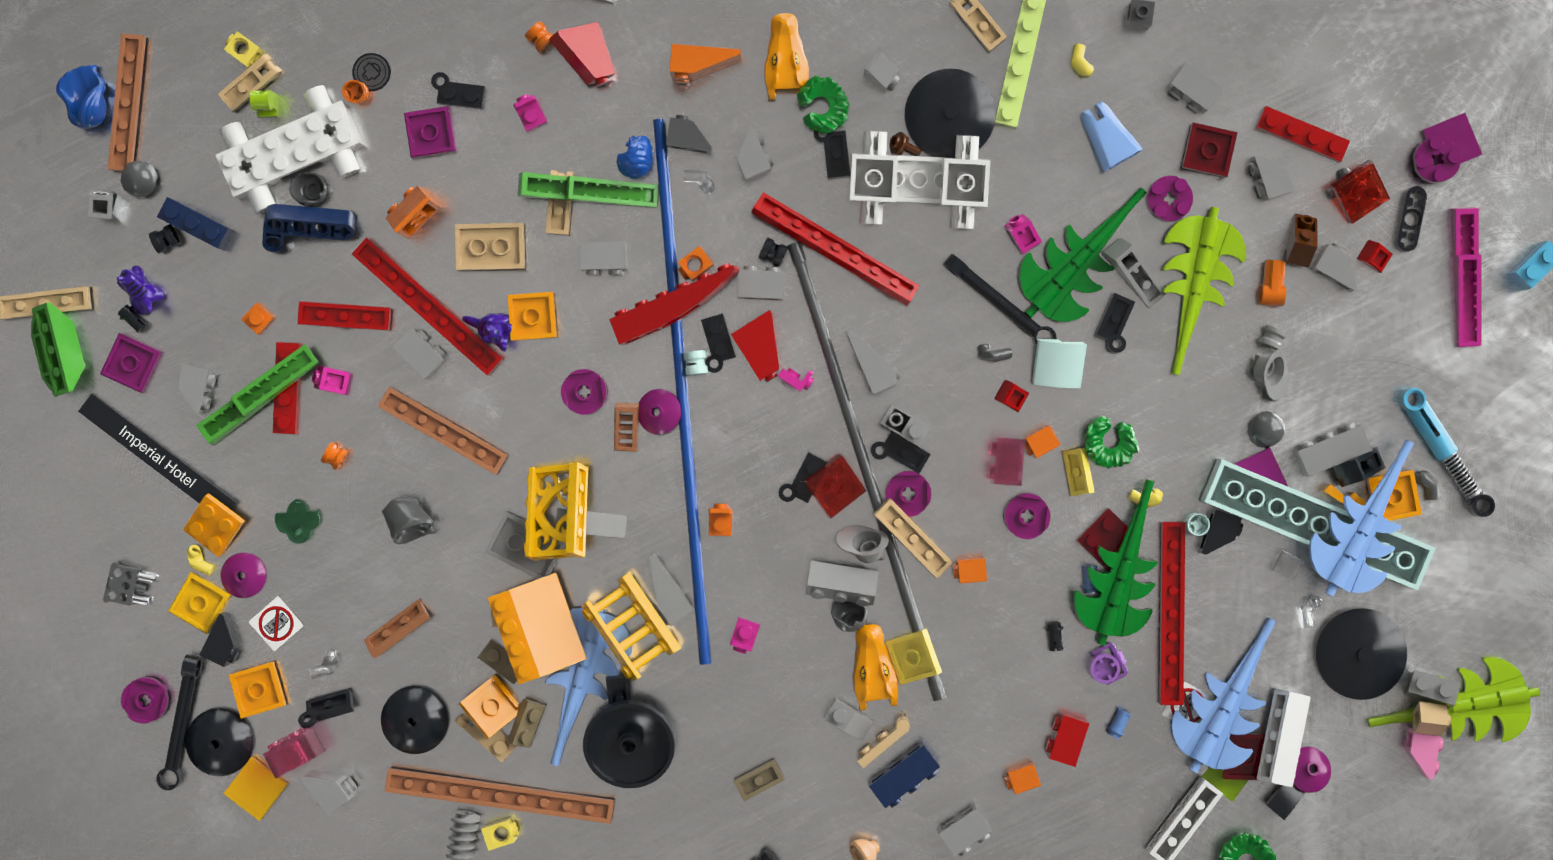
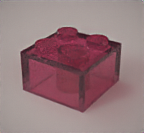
[986,438,1025,486]
[263,727,326,779]

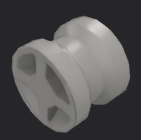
[1259,325,1287,350]

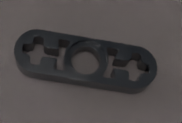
[1394,186,1427,252]

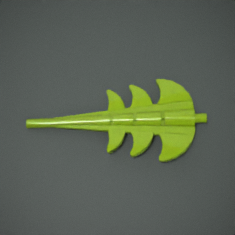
[1162,207,1246,375]
[1367,657,1540,742]

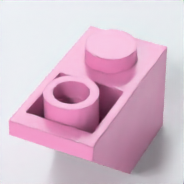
[1404,727,1443,780]

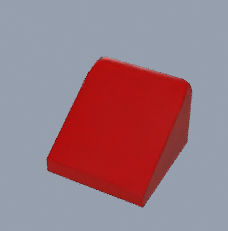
[1357,240,1393,273]
[994,380,1029,412]

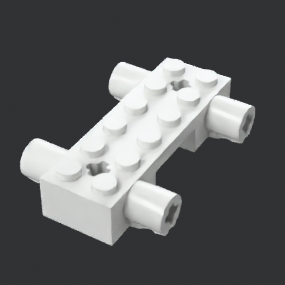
[215,85,364,215]
[849,131,991,229]

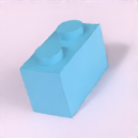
[1507,240,1553,290]

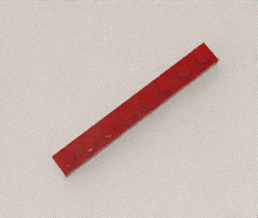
[751,192,919,306]
[352,237,503,376]
[1159,522,1186,705]

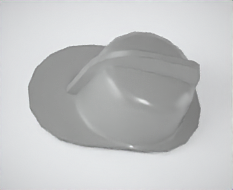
[1254,350,1289,400]
[836,525,889,563]

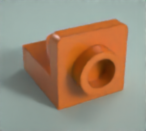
[709,504,732,536]

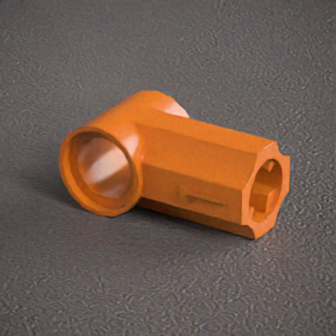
[1259,260,1286,306]

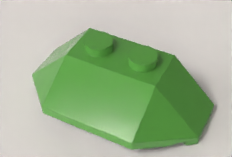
[31,302,85,397]

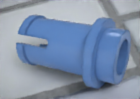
[1082,565,1098,594]
[1107,709,1131,739]

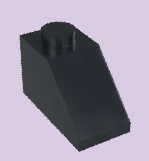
[1333,447,1386,487]
[1198,509,1243,555]
[199,612,239,667]

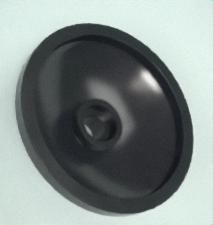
[381,685,450,754]
[185,708,254,776]

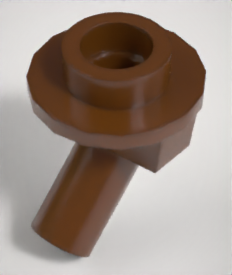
[889,132,922,156]

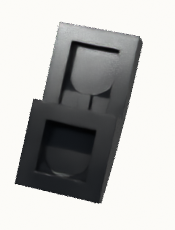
[1265,785,1305,820]

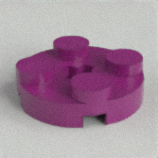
[1413,136,1462,183]
[1146,176,1193,222]
[561,369,607,415]
[885,471,931,517]
[1004,493,1051,539]
[121,677,169,724]

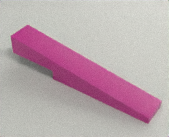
[1451,207,1482,347]

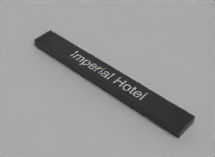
[78,393,238,511]

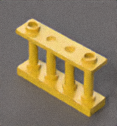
[581,572,681,681]

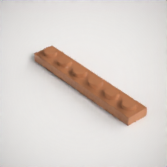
[107,33,146,172]
[378,387,508,475]

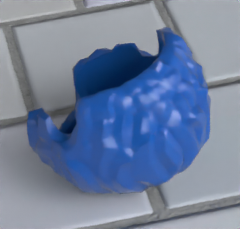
[616,136,653,179]

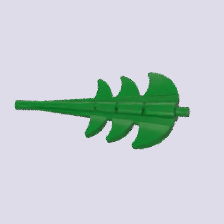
[1018,187,1147,322]
[1073,479,1158,645]

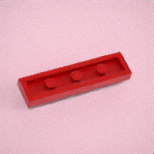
[1255,106,1350,163]
[297,301,391,331]
[273,342,301,434]

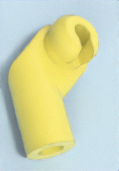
[1071,44,1094,77]
[1128,489,1163,508]
[186,545,214,576]

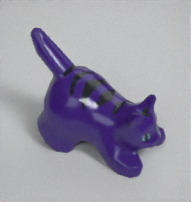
[117,265,164,315]
[462,313,512,352]

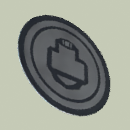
[352,53,391,91]

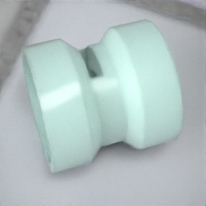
[683,350,708,375]
[1184,513,1210,536]

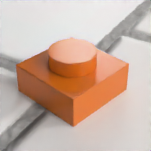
[241,303,275,335]

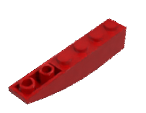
[609,263,740,345]

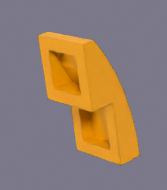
[1319,484,1366,506]

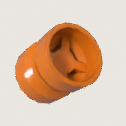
[525,21,553,54]
[342,80,369,104]

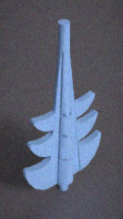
[1309,440,1414,597]
[545,600,632,766]
[1172,618,1276,773]

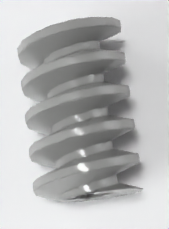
[446,810,481,860]

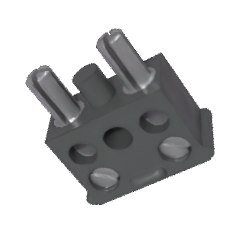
[103,561,155,606]

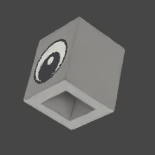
[88,190,114,219]

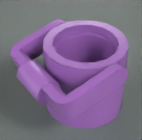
[1087,642,1128,685]

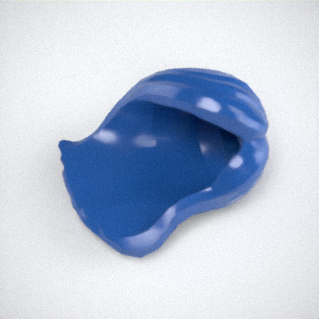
[56,65,107,129]

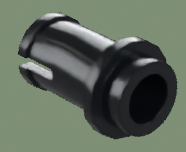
[118,304,148,333]
[1045,622,1064,651]

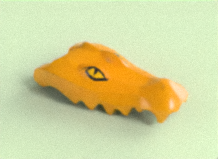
[764,13,809,100]
[853,624,899,711]

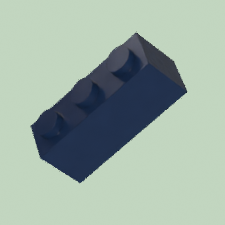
[157,197,234,251]
[868,742,940,808]

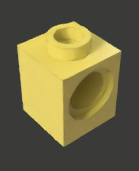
[224,31,264,68]
[481,817,519,851]

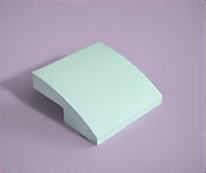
[1032,339,1087,388]

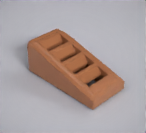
[614,402,639,452]

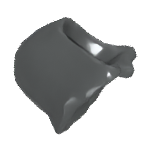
[382,497,435,544]

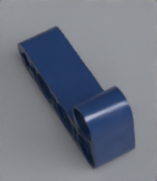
[262,204,355,252]

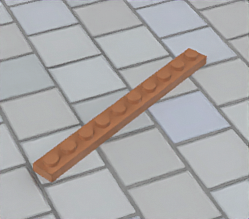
[384,768,614,824]

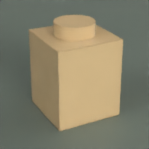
[1412,702,1451,736]

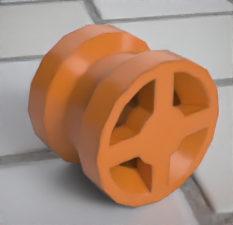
[321,442,349,471]

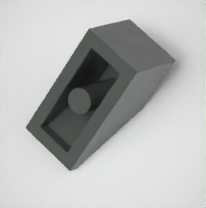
[666,115,713,155]

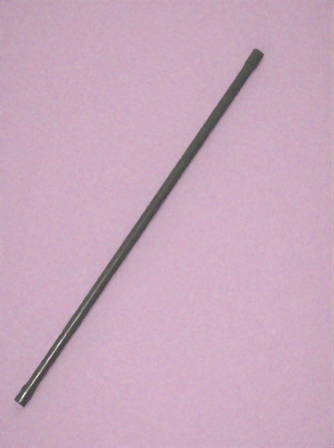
[787,241,946,701]

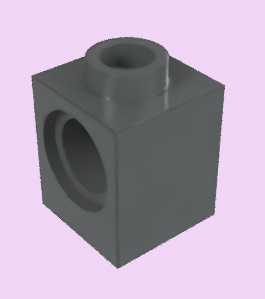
[1125,0,1155,30]

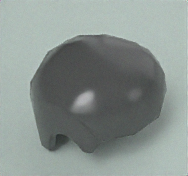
[120,160,158,197]
[289,172,327,207]
[1248,411,1285,448]
[831,602,868,632]

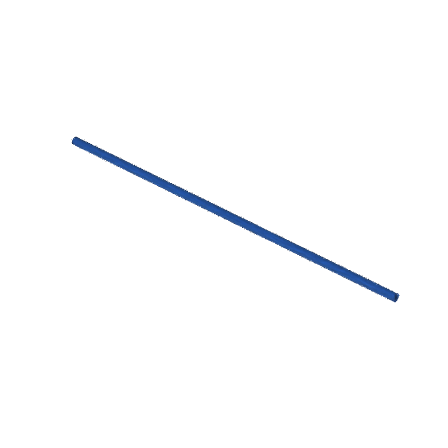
[653,119,711,665]

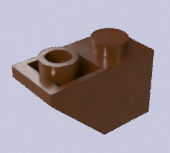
[1286,213,1318,268]

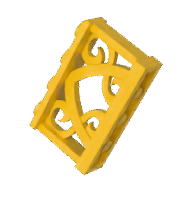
[524,462,588,561]

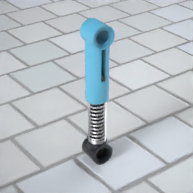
[1398,388,1495,517]

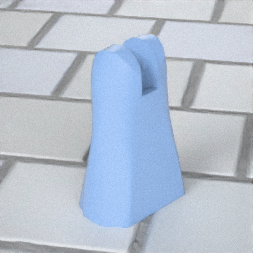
[1082,101,1143,172]

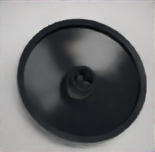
[904,69,996,158]
[1314,608,1407,700]
[583,700,675,788]

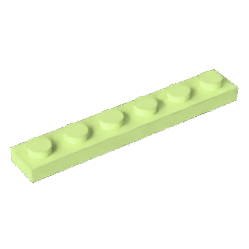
[995,0,1046,128]

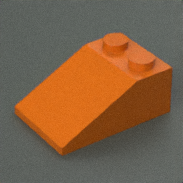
[669,44,742,84]
[385,186,440,239]

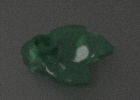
[274,499,320,544]

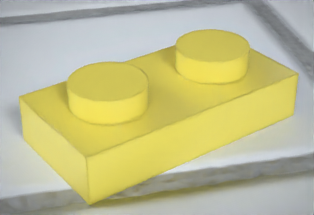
[1062,447,1094,496]

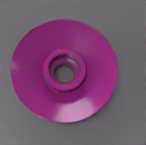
[638,389,681,435]
[220,553,266,598]
[1293,747,1331,793]

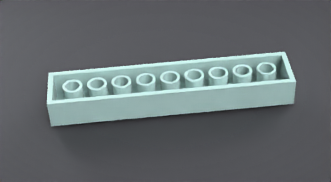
[1200,459,1436,591]

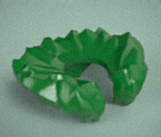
[797,75,850,134]
[1085,416,1139,469]
[1218,833,1276,860]

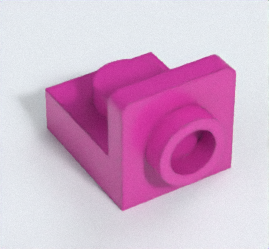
[513,94,548,132]
[1004,214,1042,254]
[312,366,350,395]
[778,368,814,392]
[730,617,760,654]

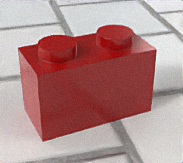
[1045,713,1090,767]

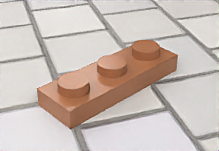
[364,599,430,659]

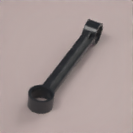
[943,254,1057,347]
[156,654,202,791]

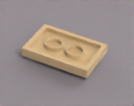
[455,223,525,271]

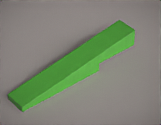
[517,172,659,208]
[196,344,319,446]

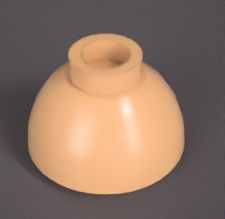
[849,839,880,860]

